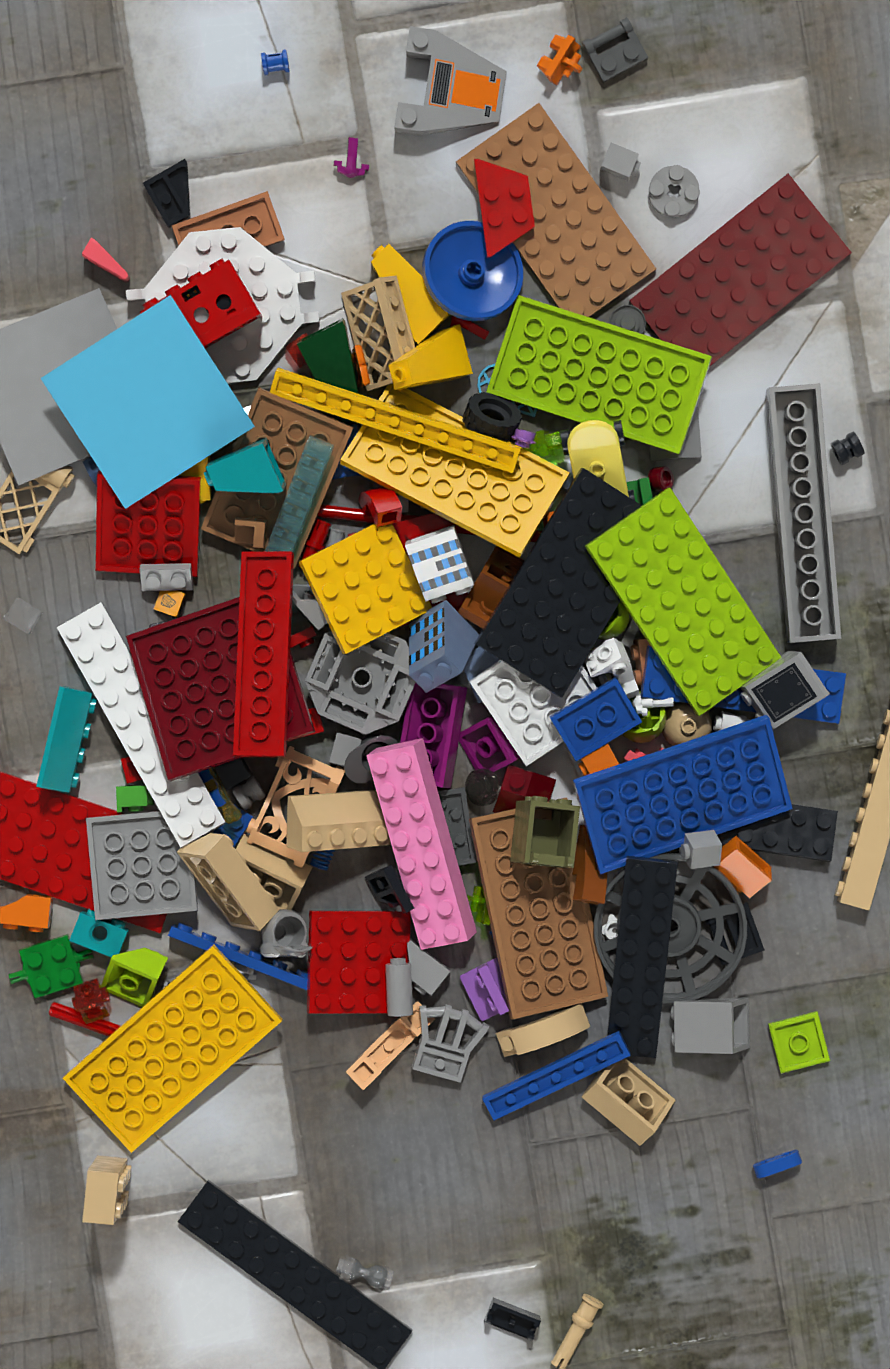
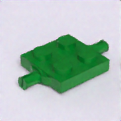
[9,934,94,998]

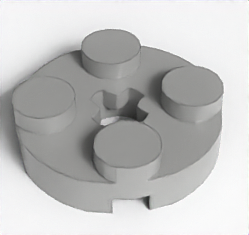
[649,165,700,217]

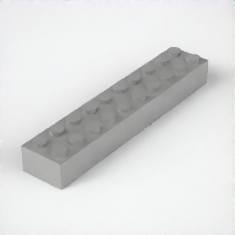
[766,383,841,643]

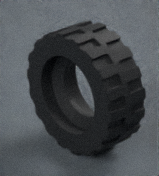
[462,392,522,442]

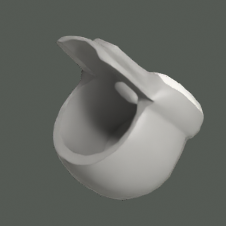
[260,909,313,958]

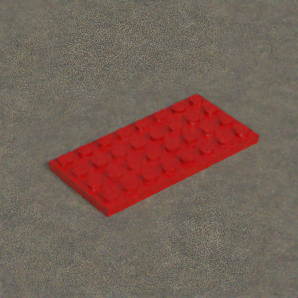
[0,771,168,933]

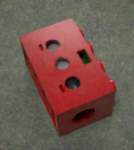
[140,258,262,349]

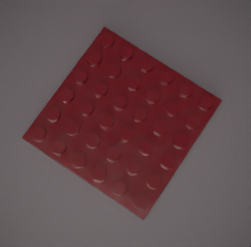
[126,597,315,781]

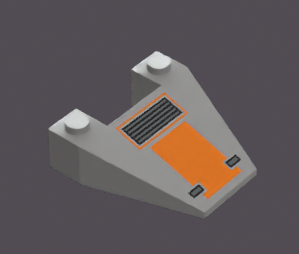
[394,26,507,136]

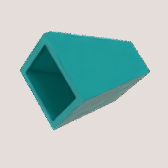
[204,438,286,493]

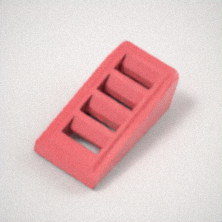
[82,237,130,283]

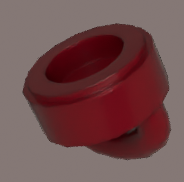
[648,466,674,492]

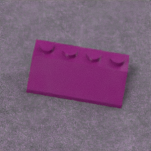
[400,683,467,788]

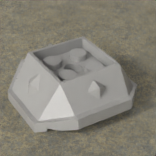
[305,631,416,734]

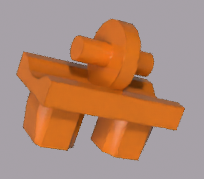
[537,35,583,85]

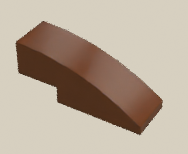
[572,825,608,904]

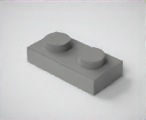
[140,563,194,591]

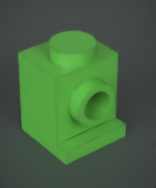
[116,785,154,812]

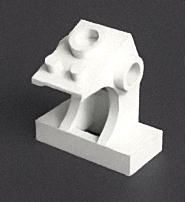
[585,638,640,699]

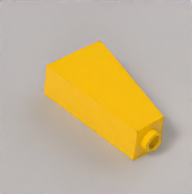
[371,244,450,345]
[388,324,473,390]

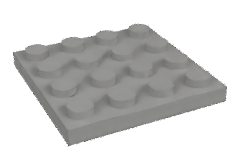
[86,811,198,920]

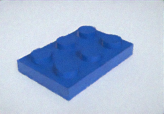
[549,677,642,761]

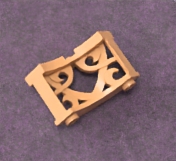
[246,746,345,868]

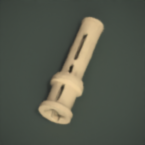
[551,1294,604,1369]

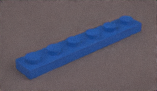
[168,922,308,990]
[482,1031,630,1120]

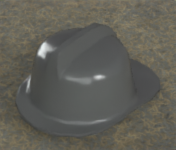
[344,735,398,783]

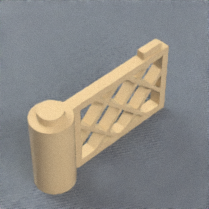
[0,465,75,554]

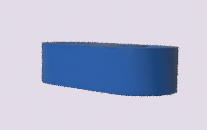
[753,1150,802,1178]

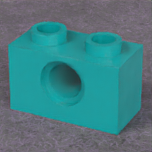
[69,909,130,958]

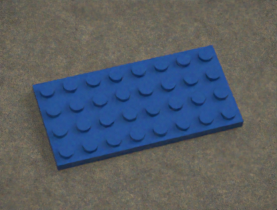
[573,715,793,874]

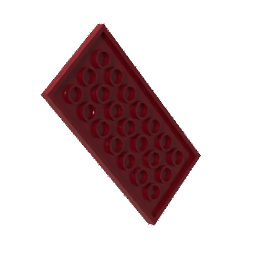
[629,173,852,367]

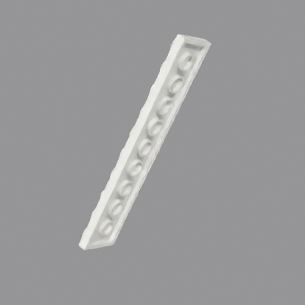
[57,603,226,848]

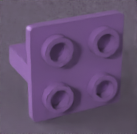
[460,957,509,1021]

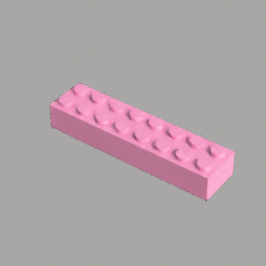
[366,738,477,950]

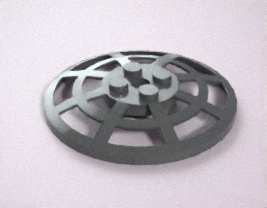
[594,854,747,1003]

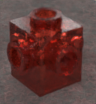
[72,978,111,1024]

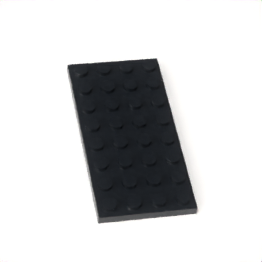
[474,468,642,698]

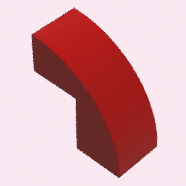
[359,486,402,527]

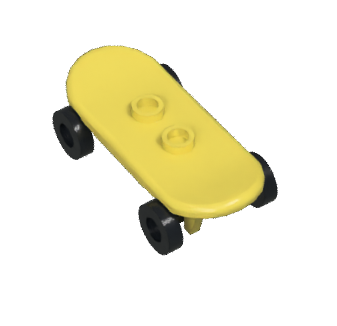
[560,420,635,501]

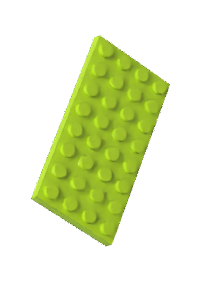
[486,295,712,455]
[585,488,781,716]

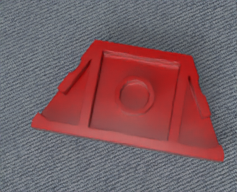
[474,159,535,258]

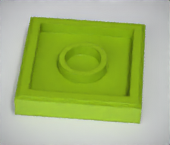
[768,1011,830,1073]

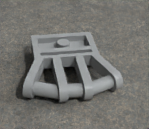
[411,1004,489,1083]

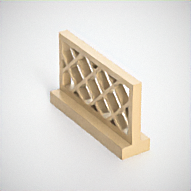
[341,275,415,391]

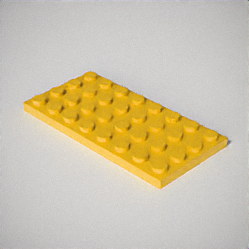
[340,384,570,558]
[62,944,282,1153]

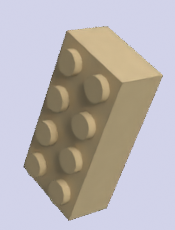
[82,1155,131,1225]

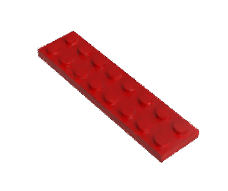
[233,551,294,757]

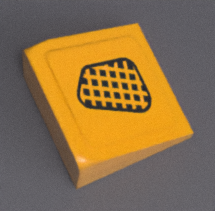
[154,590,186,618]

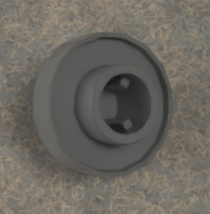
[609,305,646,334]

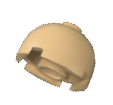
[662,702,712,746]

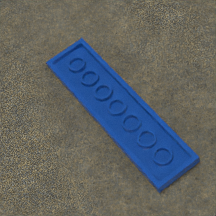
[640,646,846,724]

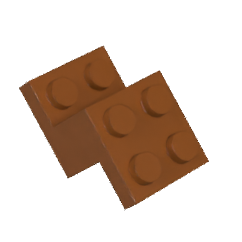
[458,546,524,628]

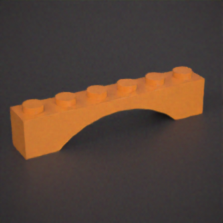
[0,894,53,932]

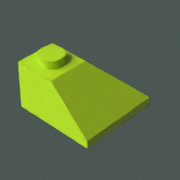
[100,948,168,1007]

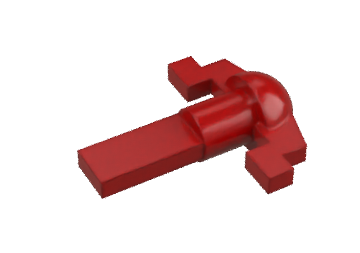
[450,316,489,340]

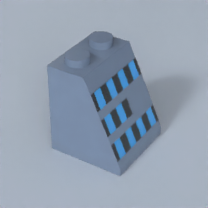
[409,600,479,693]

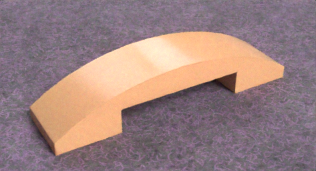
[345,1001,435,1090]

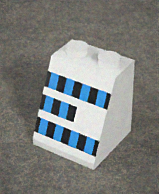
[405,525,474,604]

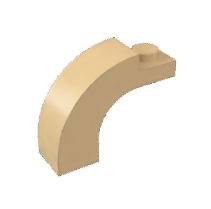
[496,1003,590,1057]

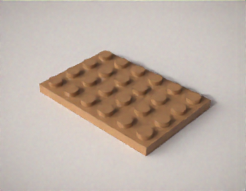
[201,387,353,568]

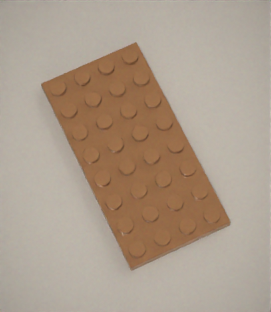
[456,103,656,317]
[469,798,608,1019]

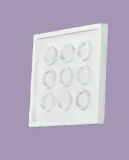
[469,660,597,766]

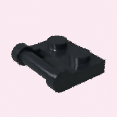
[705,902,765,965]

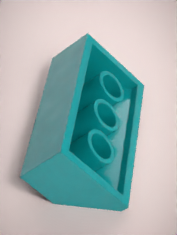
[36,686,97,793]

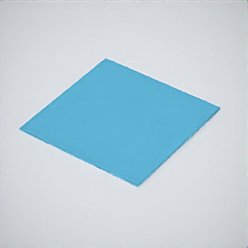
[40,295,255,509]

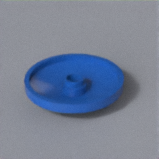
[422,221,523,321]

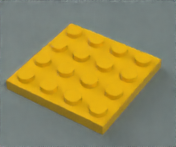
[298,523,432,654]

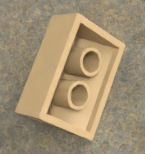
[236,833,312,910]
[582,1058,675,1146]

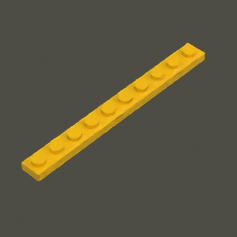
[270,368,522,473]

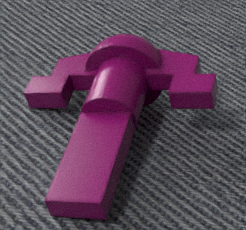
[333,137,369,178]

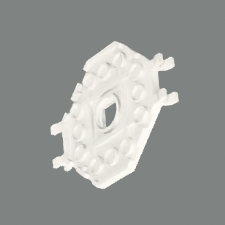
[126,227,320,383]

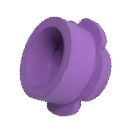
[511,429,536,448]

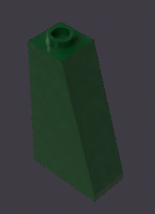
[297,318,359,425]

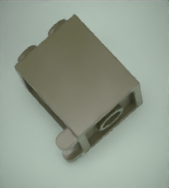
[510,796,580,868]

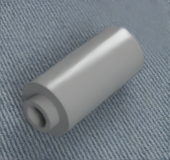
[385,958,413,1017]

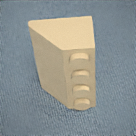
[287,790,391,852]
[177,833,279,931]

